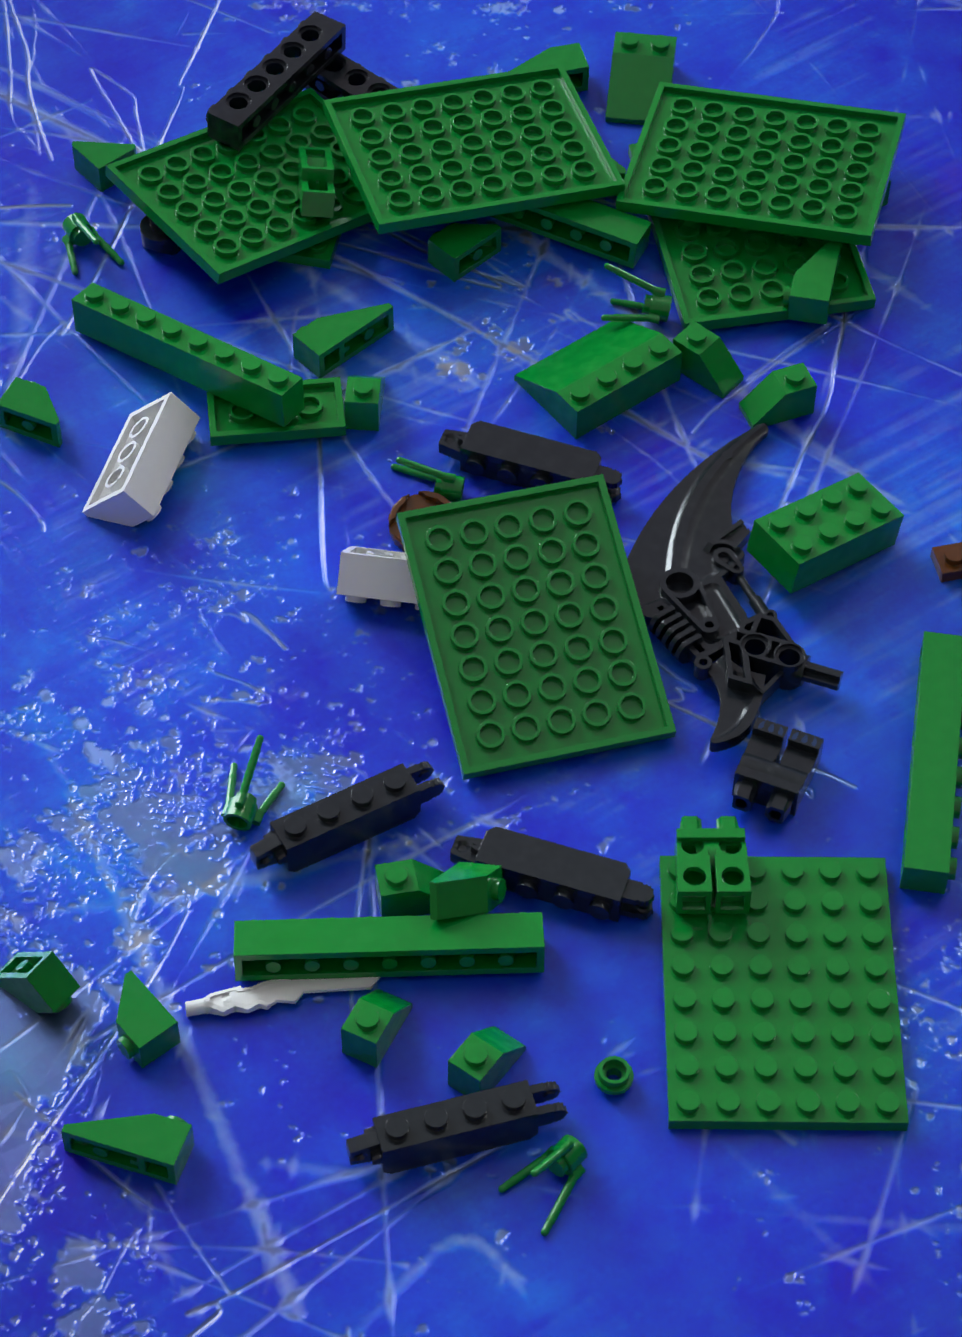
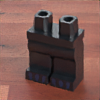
[732,717,824,824]

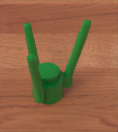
[62,213,124,275]
[601,263,672,324]
[391,457,465,503]
[221,735,285,831]
[498,1135,588,1236]

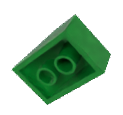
[605,32,677,125]

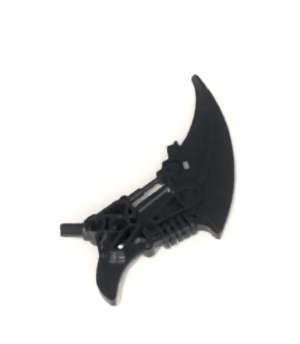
[628,423,843,752]

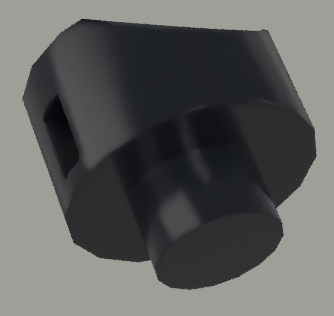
[140,215,181,255]

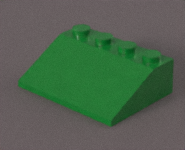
[514,321,682,439]

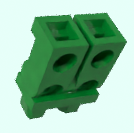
[674,816,752,914]

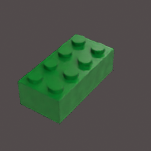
[746,472,904,594]

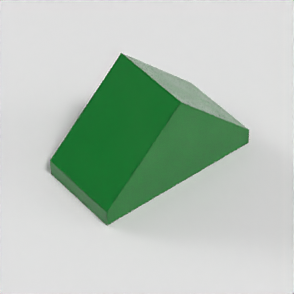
[72,141,136,192]

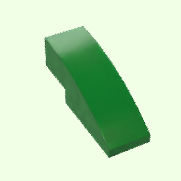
[298,146,335,218]

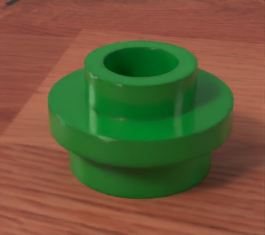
[594,1056,634,1095]

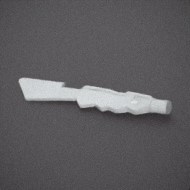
[185,977,381,1017]

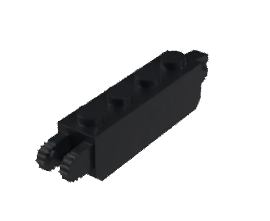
[439,421,622,503]
[250,761,445,872]
[450,827,655,922]
[346,1080,568,1174]

